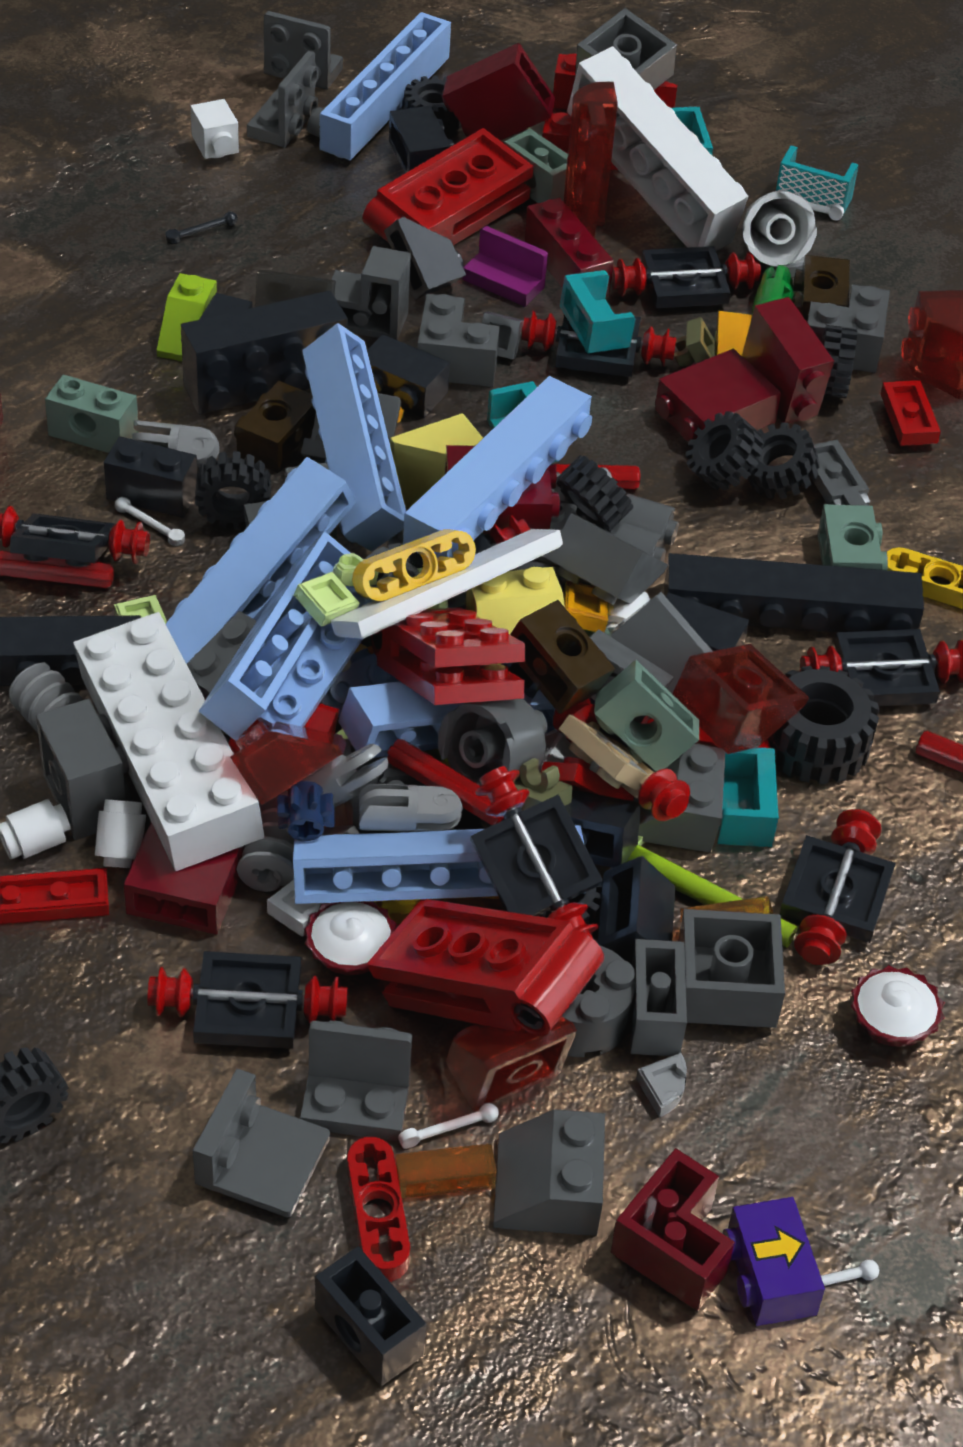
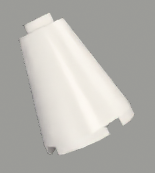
[742,191,817,266]

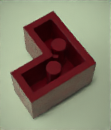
[610,1148,735,1311]

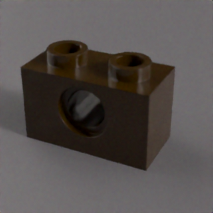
[793,255,850,322]
[234,381,316,473]
[510,600,616,714]

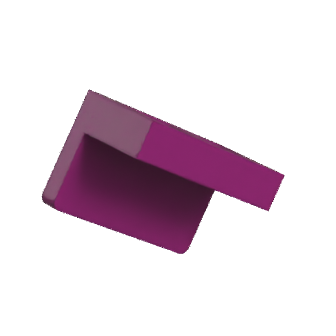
[462,226,548,307]

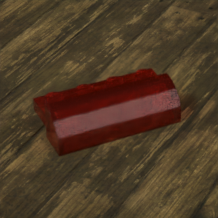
[563,81,618,238]

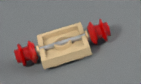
[553,698,690,821]

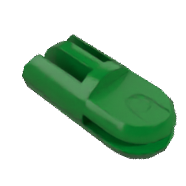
[752,265,794,311]

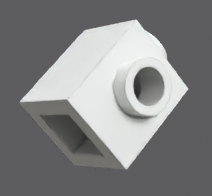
[190,99,239,159]

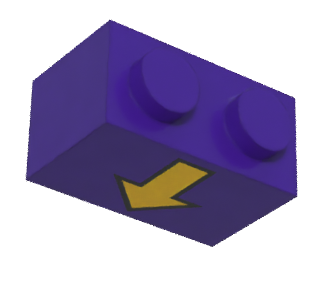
[722,1197,825,1326]

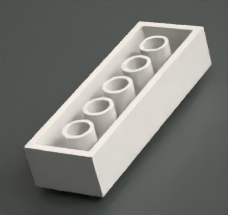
[567,46,749,251]
[73,612,265,872]

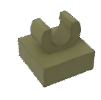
[674,317,716,367]
[514,758,572,811]

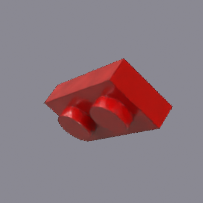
[880,380,941,446]
[541,757,634,801]

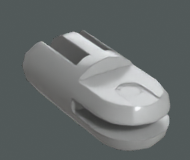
[132,420,220,467]
[298,743,389,808]
[358,783,463,832]

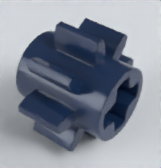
[277,781,335,841]

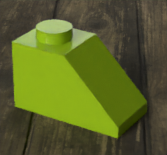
[157,273,217,361]

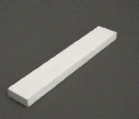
[331,529,563,639]

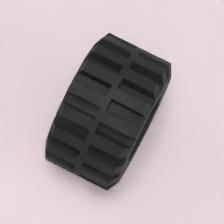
[761,666,879,784]

